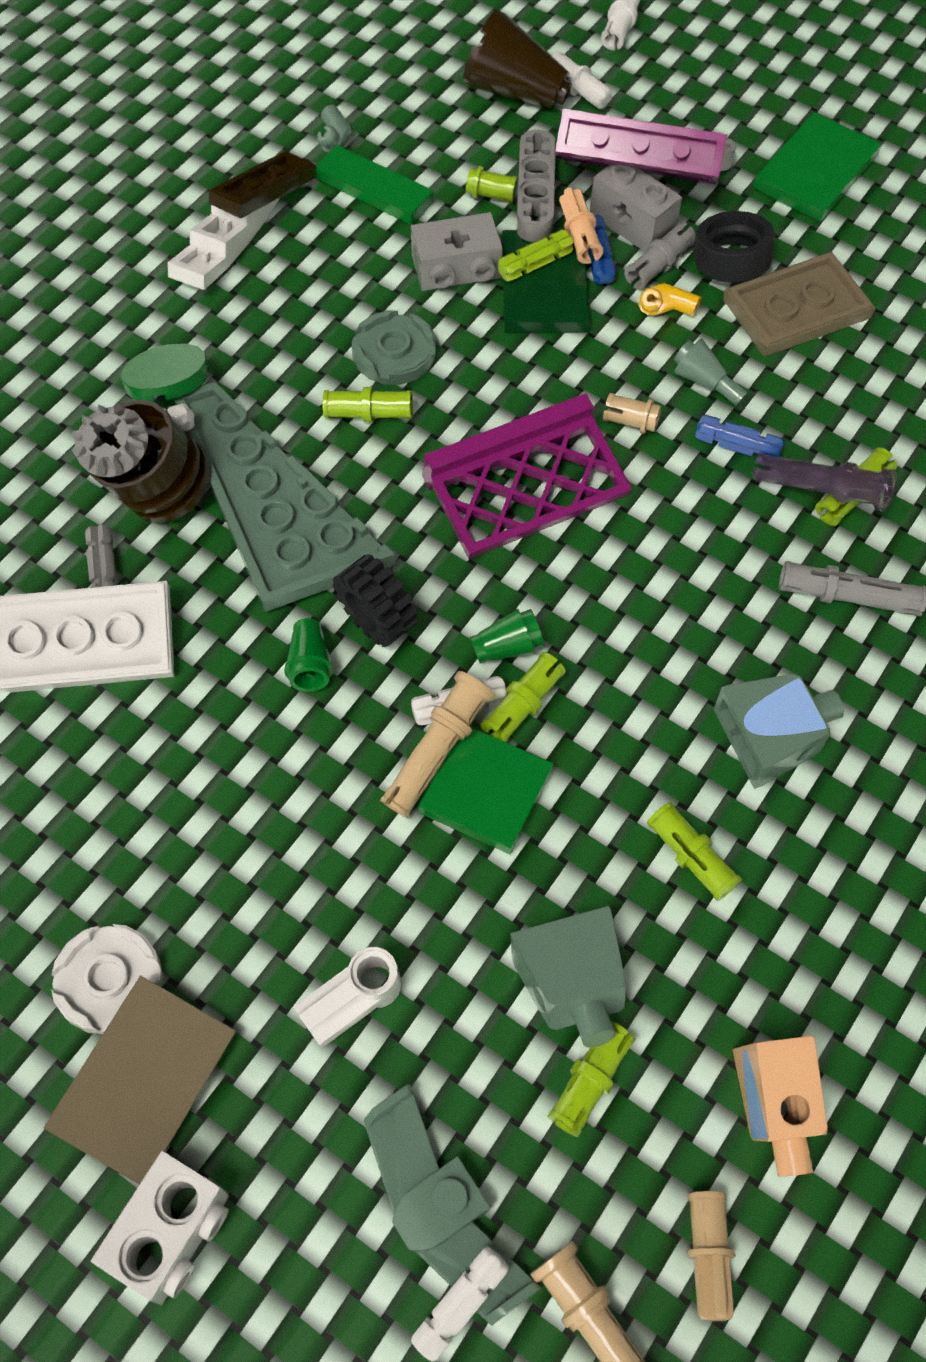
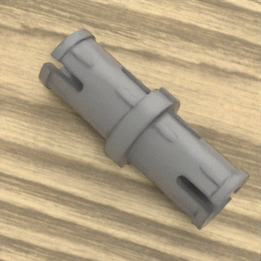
[624,222,695,290]

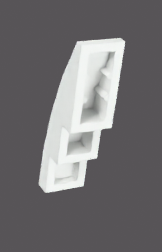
[168,198,279,290]

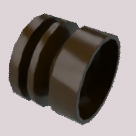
[90,400,210,523]

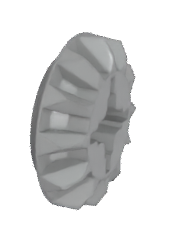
[72,403,148,477]

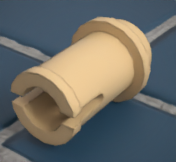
[603,393,661,434]

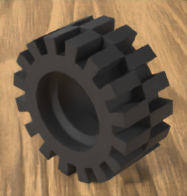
[333,554,419,647]

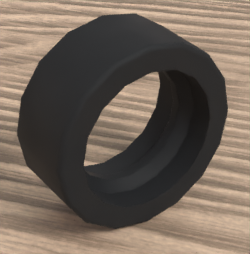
[694,211,775,283]

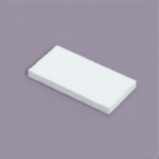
[0,581,175,693]

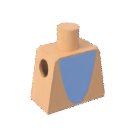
[732,1036,827,1177]

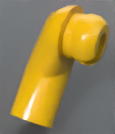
[638,283,701,317]

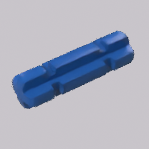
[588,214,616,285]
[696,415,784,463]

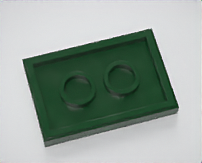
[502,230,589,333]

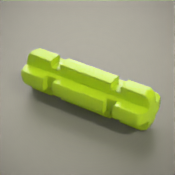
[498,230,574,282]

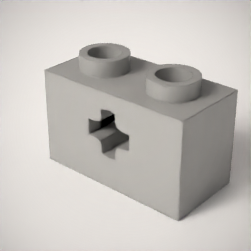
[590,164,682,252]
[410,212,502,291]

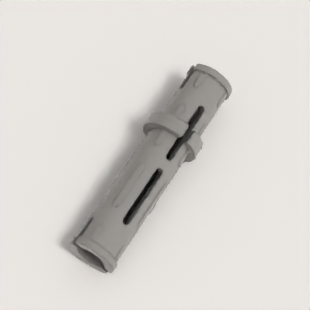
[779,561,926,617]

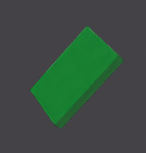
[753,112,882,222]

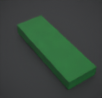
[316,145,434,225]

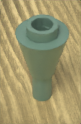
[673,338,748,407]

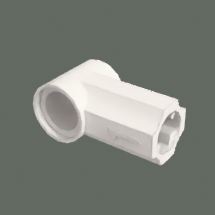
[293,947,401,1049]

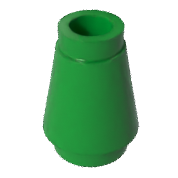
[470,609,544,664]
[284,618,333,692]

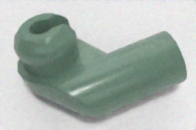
[317,105,352,153]

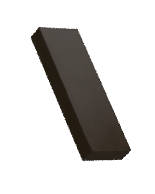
[209,151,316,219]

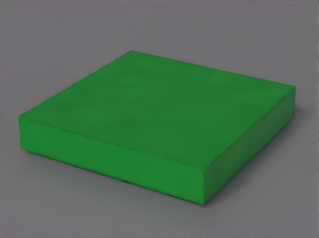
[418,727,554,855]

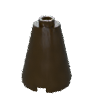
[463,9,573,109]

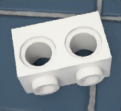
[90,1151,229,1305]

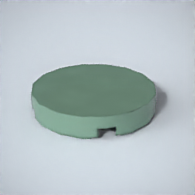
[352,310,436,385]

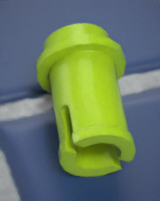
[466,166,517,203]

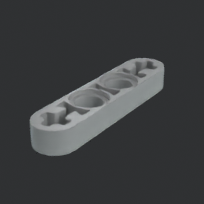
[517,130,555,242]

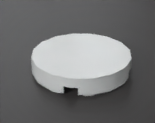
[51,924,163,1034]

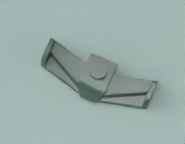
[363,1084,541,1326]

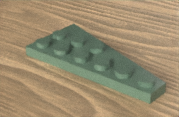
[174,382,396,612]

